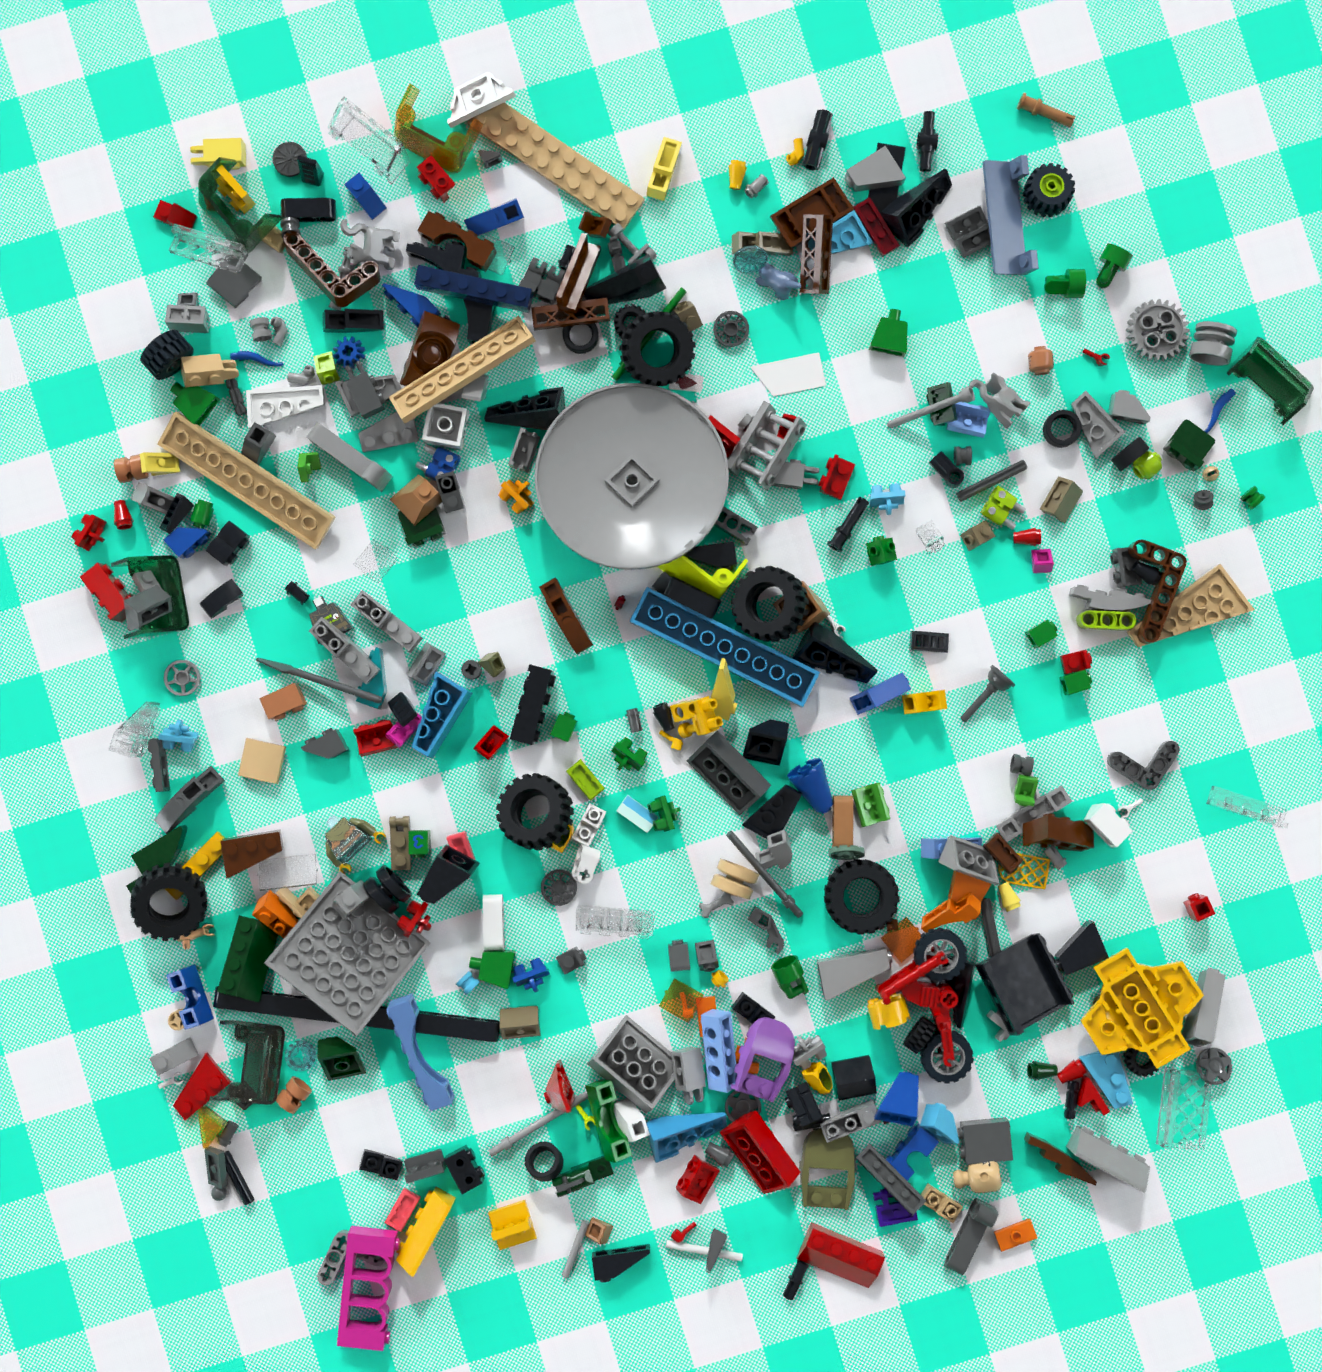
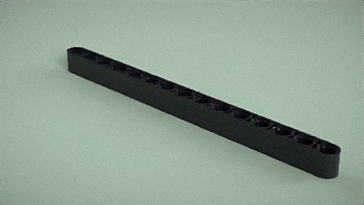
[213,986,500,1042]

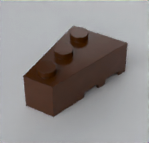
[1023,814,1094,852]

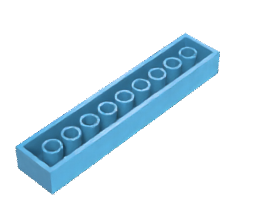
[630,587,820,707]

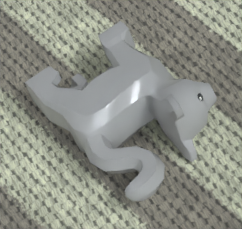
[340,219,400,270]
[969,372,1031,429]

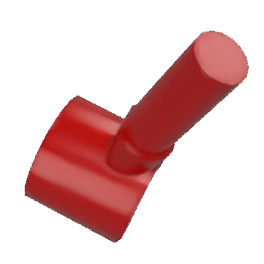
[1082,348,1110,366]
[671,1222,697,1243]

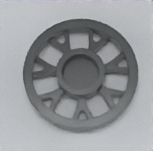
[713,311,749,347]
[541,869,577,906]

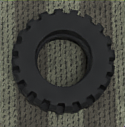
[619,311,696,386]
[731,566,809,642]
[496,773,574,850]
[824,859,900,935]
[130,863,207,941]

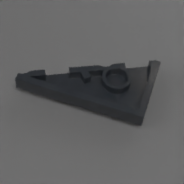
[943,955,976,1029]

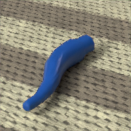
[230,351,284,367]
[1205,389,1236,433]

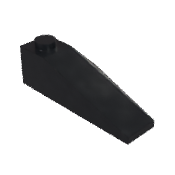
[881,169,952,247]
[584,254,666,304]
[484,387,565,430]
[792,622,878,683]

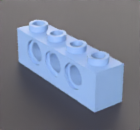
[701,1009,737,1093]

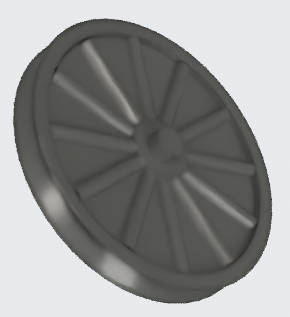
[272,142,307,177]

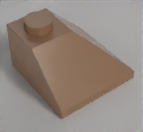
[390,474,442,526]
[773,581,831,635]

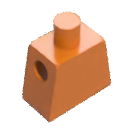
[948,870,991,902]

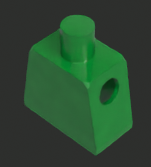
[868,309,908,357]
[170,382,220,426]
[469,950,516,989]

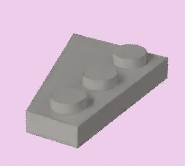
[335,374,402,417]
[1070,391,1125,459]
[358,411,419,452]

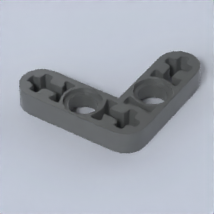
[1107,741,1180,790]

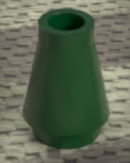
[1027,1061,1058,1081]

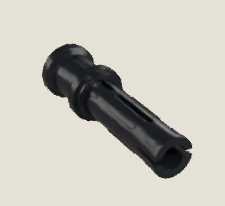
[827,497,869,553]

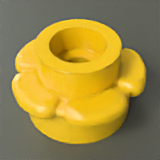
[711,970,729,988]

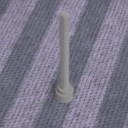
[887,386,975,428]

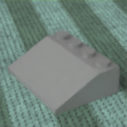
[587,1015,675,1113]

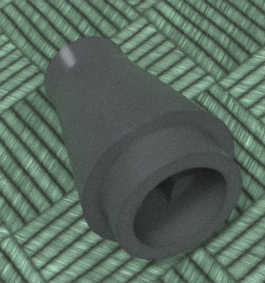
[705,1142,735,1168]

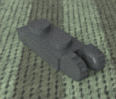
[147,738,170,792]

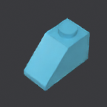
[920,1103,959,1144]

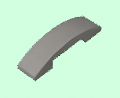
[996,785,1072,842]

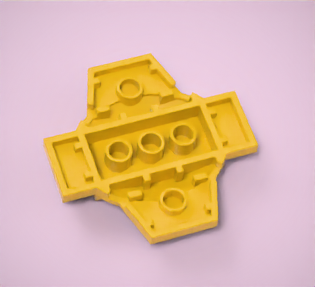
[1080,947,1204,1069]

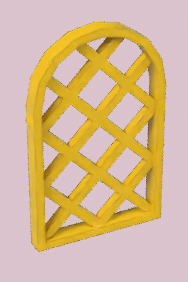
[998,853,1050,889]

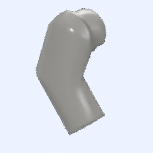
[271,317,288,347]
[287,365,315,384]

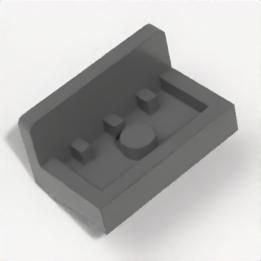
[1110,546,1142,588]

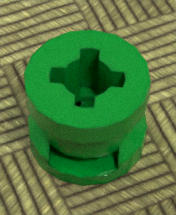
[1240,486,1265,510]

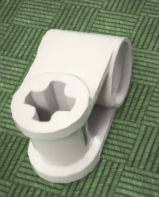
[571,845,600,884]

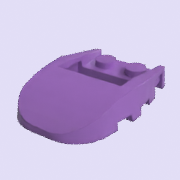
[730,1017,795,1102]

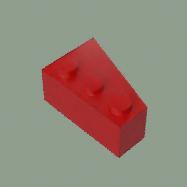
[80,562,133,622]

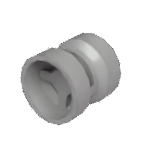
[249,317,272,342]

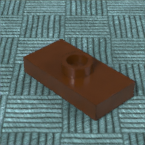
[983,833,1023,874]

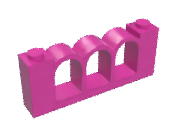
[337,1226,400,1351]

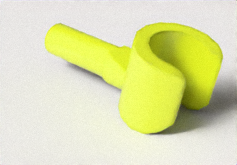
[575,1104,596,1130]

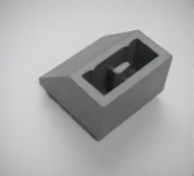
[124,585,172,631]

